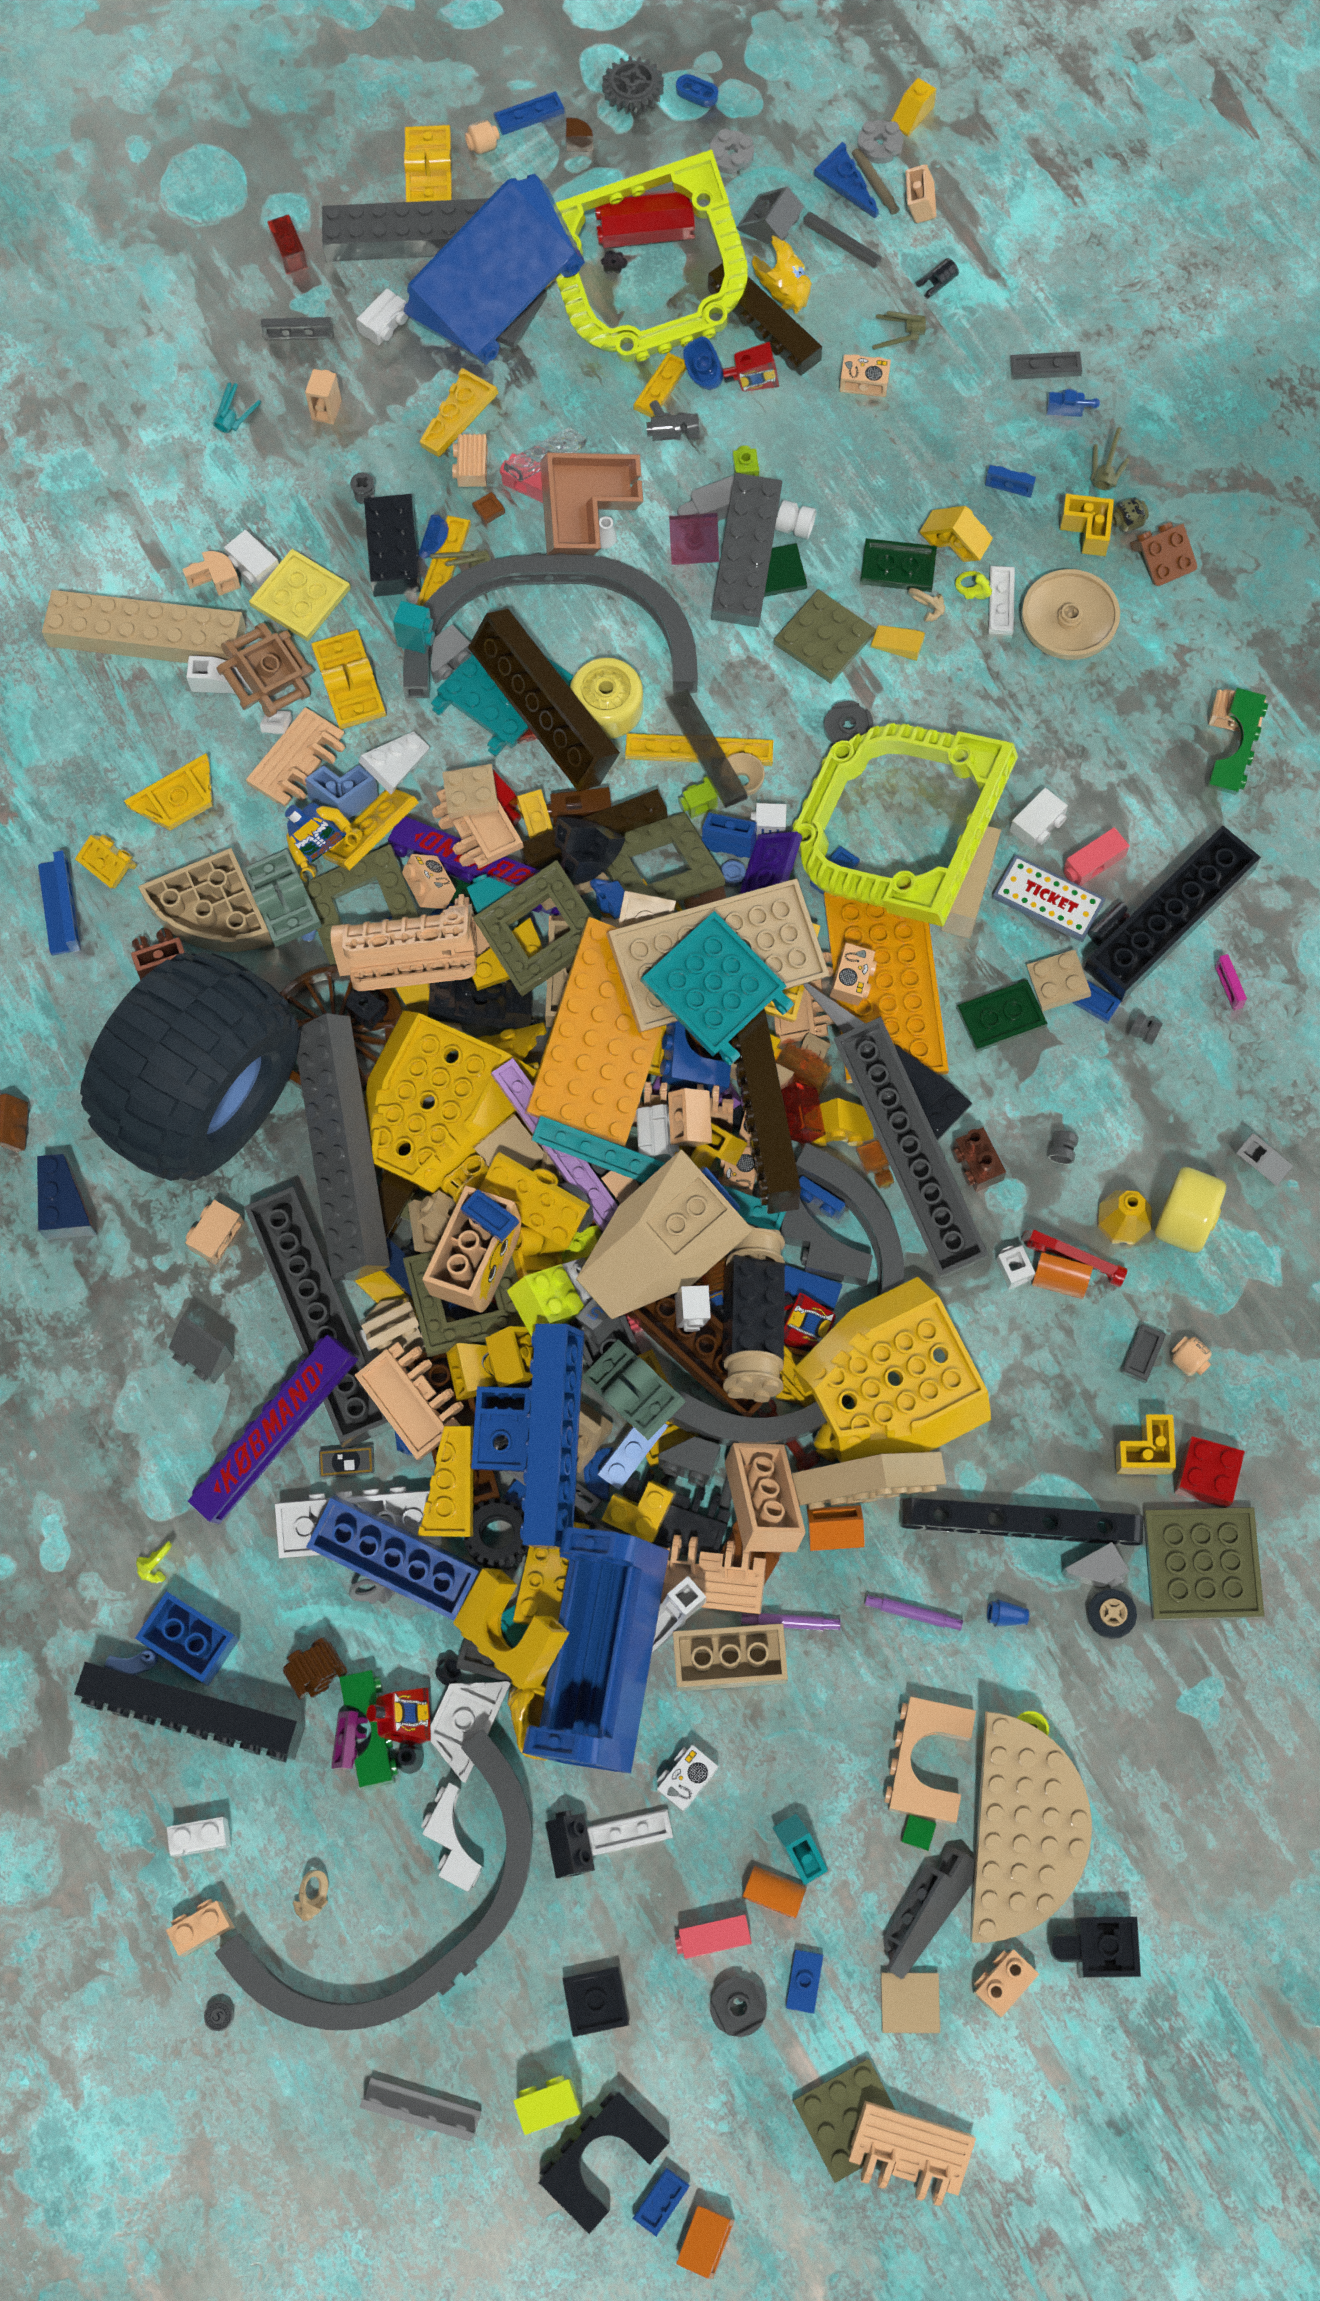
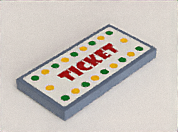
[992,855,1106,943]

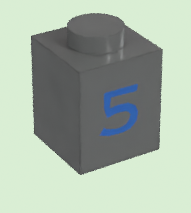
[575,1299,621,1345]

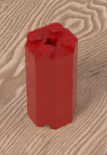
[594,189,695,248]

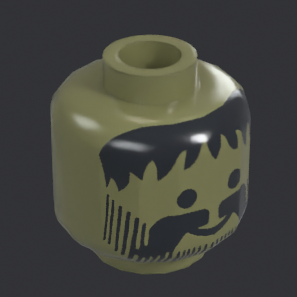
[1112,497,1149,532]

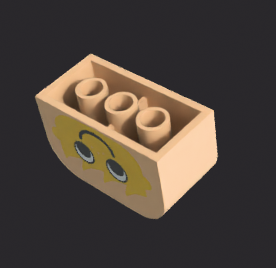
[422,1186,521,1313]

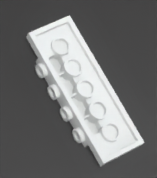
[275,1486,442,1558]

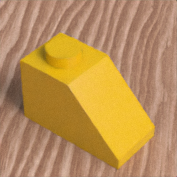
[891,78,936,137]

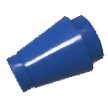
[987,1599,1029,1627]

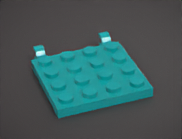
[431,653,573,757]
[640,911,794,1066]

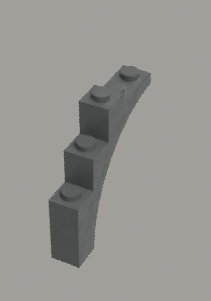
[752,1136,873,1287]

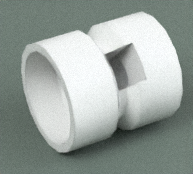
[775,500,817,540]

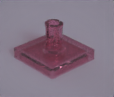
[669,513,719,565]

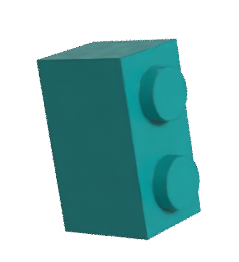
[393,601,435,654]

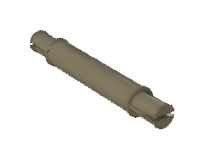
[852,148,900,215]

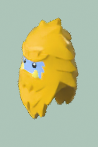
[752,236,812,314]

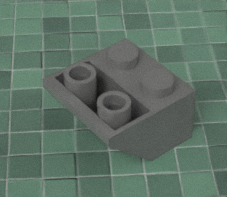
[658,1437,720,1488]

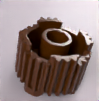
[283,1637,348,1700]

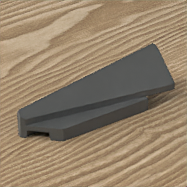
[883,1844,975,1979]

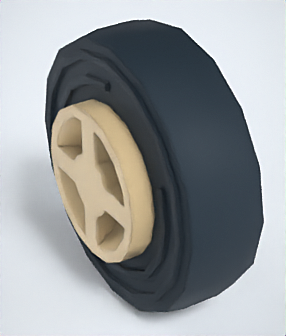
[1087,1589,1137,1639]

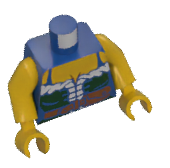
[285,803,363,882]

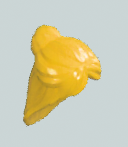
[507,1683,547,1761]

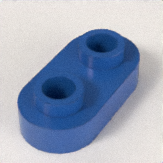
[676,74,718,107]

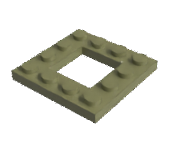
[605,812,725,902]
[303,844,420,966]
[473,860,595,997]
[403,1251,526,1357]

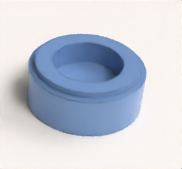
[721,860,746,887]

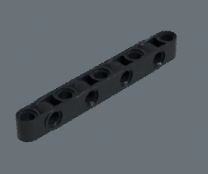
[900,1498,1143,1546]

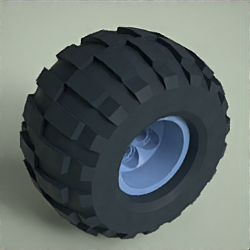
[80,952,300,1181]

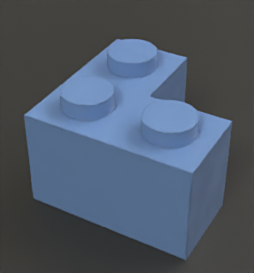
[305,765,378,820]

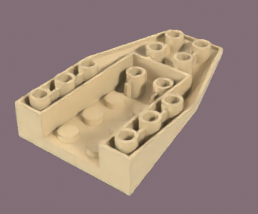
[576,1149,753,1320]

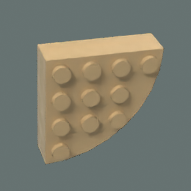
[138,848,273,952]
[792,1452,947,1510]

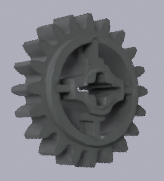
[602,56,664,114]

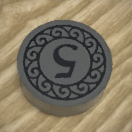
[204,2001,234,2031]

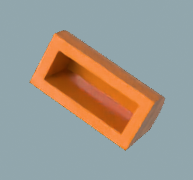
[1032,1252,1093,1299]
[807,1505,865,1551]
[742,1865,807,1919]
[676,2206,735,2279]

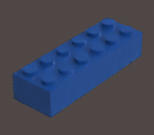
[306,1495,481,1621]

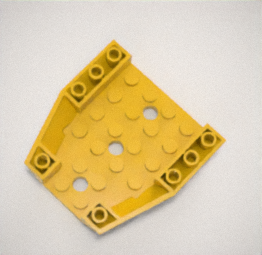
[364,1011,538,1196]
[793,1277,991,1463]

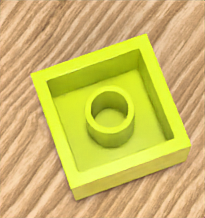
[507,1264,585,1337]
[513,2075,582,2135]

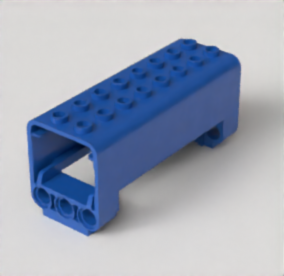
[522,1527,669,1774]

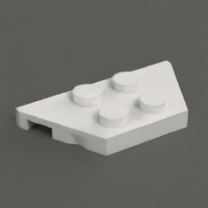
[430,1681,511,1783]

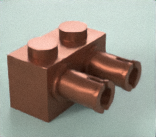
[131,928,185,980]
[952,1127,1006,1192]

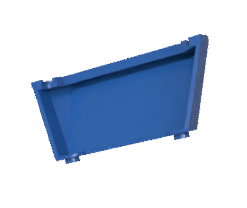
[404,174,585,365]

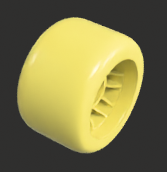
[570,658,644,739]
[1155,1167,1227,1253]

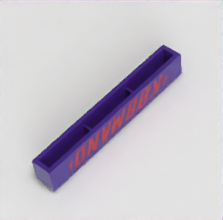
[388,816,583,916]
[188,1335,359,1524]

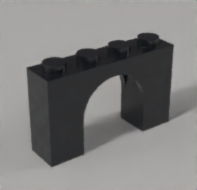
[538,2091,670,2234]

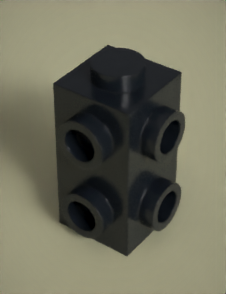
[545,1810,595,1879]

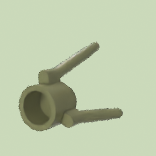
[872,311,926,350]
[1090,427,1130,490]
[429,550,490,568]

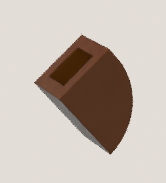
[566,118,594,152]

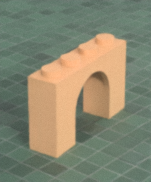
[884,1697,976,1825]

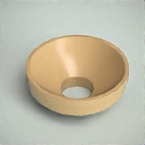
[720,753,765,797]

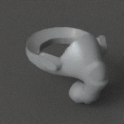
[349,1579,395,1604]

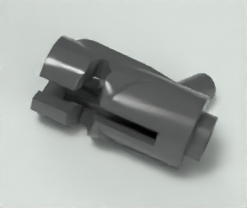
[646,400,700,441]

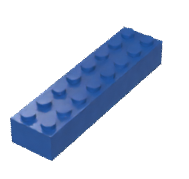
[520,1324,584,1549]

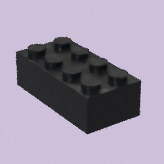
[364,494,421,597]

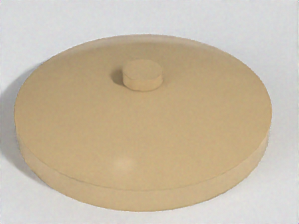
[1022,569,1120,660]

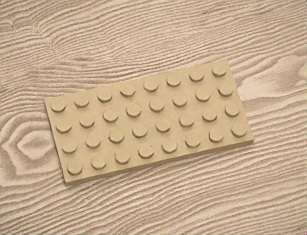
[606,878,830,1033]

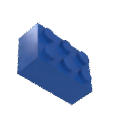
[135,1591,239,1686]

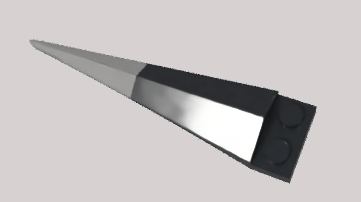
[803,983,972,1141]

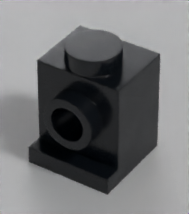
[346,990,387,1031]

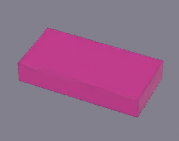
[1215,954,1247,1011]

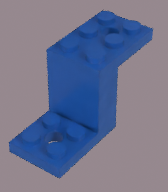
[472,1382,532,1472]

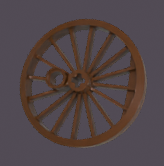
[280,966,402,1092]

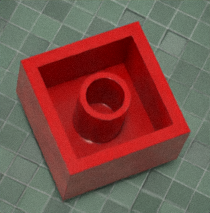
[1174,1436,1245,1508]

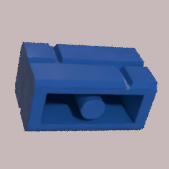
[702,812,757,858]

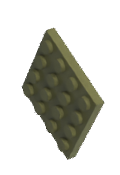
[1144,1507,1265,1621]

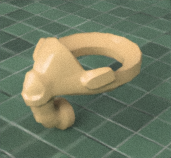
[908,588,945,622]
[293,1870,329,1922]

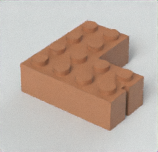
[540,453,643,556]

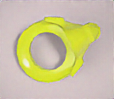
[955,571,992,600]
[136,1541,172,1583]

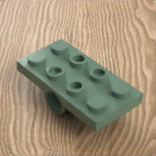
[242,849,322,947]
[582,1339,686,1440]

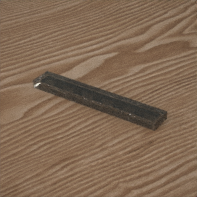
[665,689,748,808]

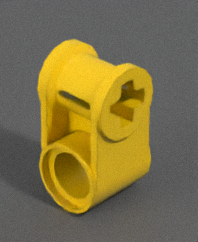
[441,1155,489,1204]

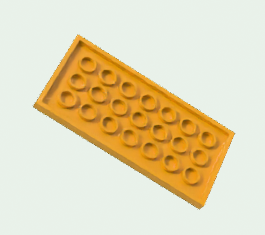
[823,887,949,1083]
[525,917,662,1147]

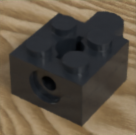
[1049,1917,1141,1978]

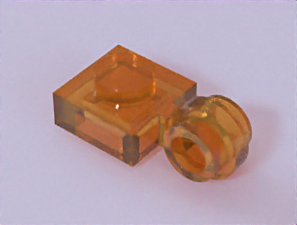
[856,1140,894,1189]

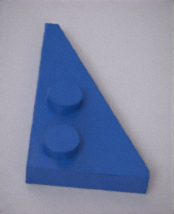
[814,142,879,218]

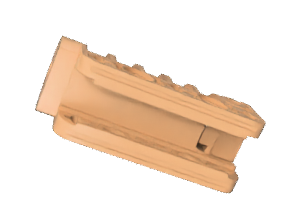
[331,894,477,991]

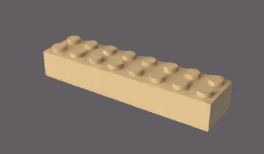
[42,590,246,663]

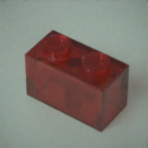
[267,214,308,275]
[781,1081,826,1144]

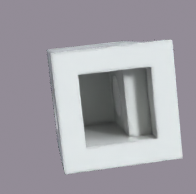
[996,1245,1035,1290]

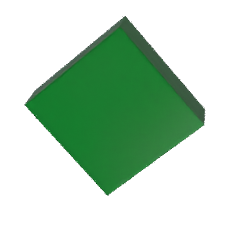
[901,1815,936,1852]

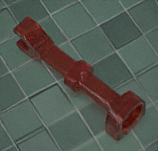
[757,1399,820,1472]

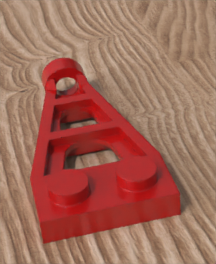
[1021,1229,1128,1288]

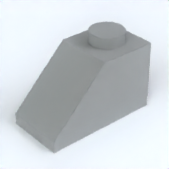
[1062,1542,1129,1589]

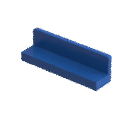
[38,850,81,956]

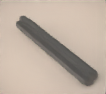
[803,212,882,268]

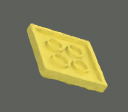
[249,549,351,641]

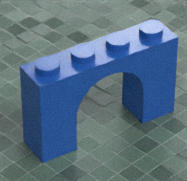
[660,1021,731,1094]

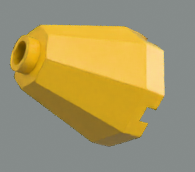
[1097,1190,1152,1245]

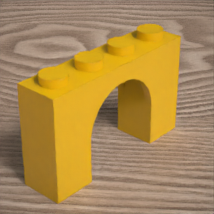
[453,1568,570,1690]

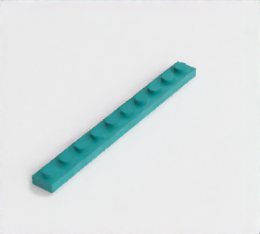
[531,1115,786,1231]

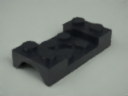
[427,979,532,1028]

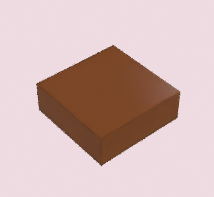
[472,492,505,525]

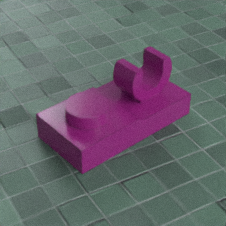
[331,1711,368,1770]

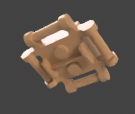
[216,623,315,718]

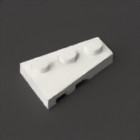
[359,731,430,794]

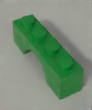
[1207,688,1269,795]
[339,1670,399,1790]

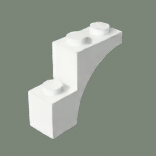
[652,1576,706,1654]
[421,1783,483,1893]

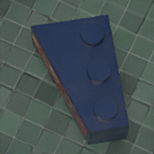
[37,1154,97,1239]

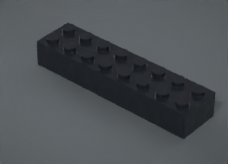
[1084,825,1261,1002]
[74,1662,305,1763]

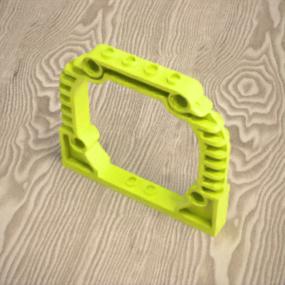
[555,149,748,362]
[792,723,1018,927]

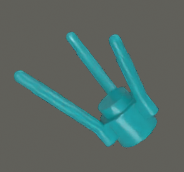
[213,382,261,433]

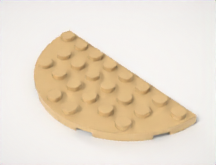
[970,1711,1092,1943]

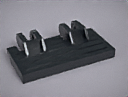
[623,1469,732,1559]

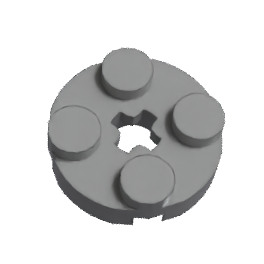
[857,120,903,164]
[709,129,754,174]

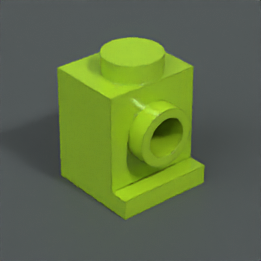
[732,445,759,477]
[678,777,718,819]

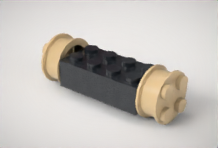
[722,1225,785,1402]

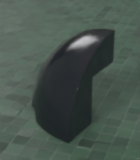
[555,817,626,885]

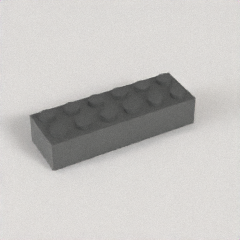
[711,473,783,628]

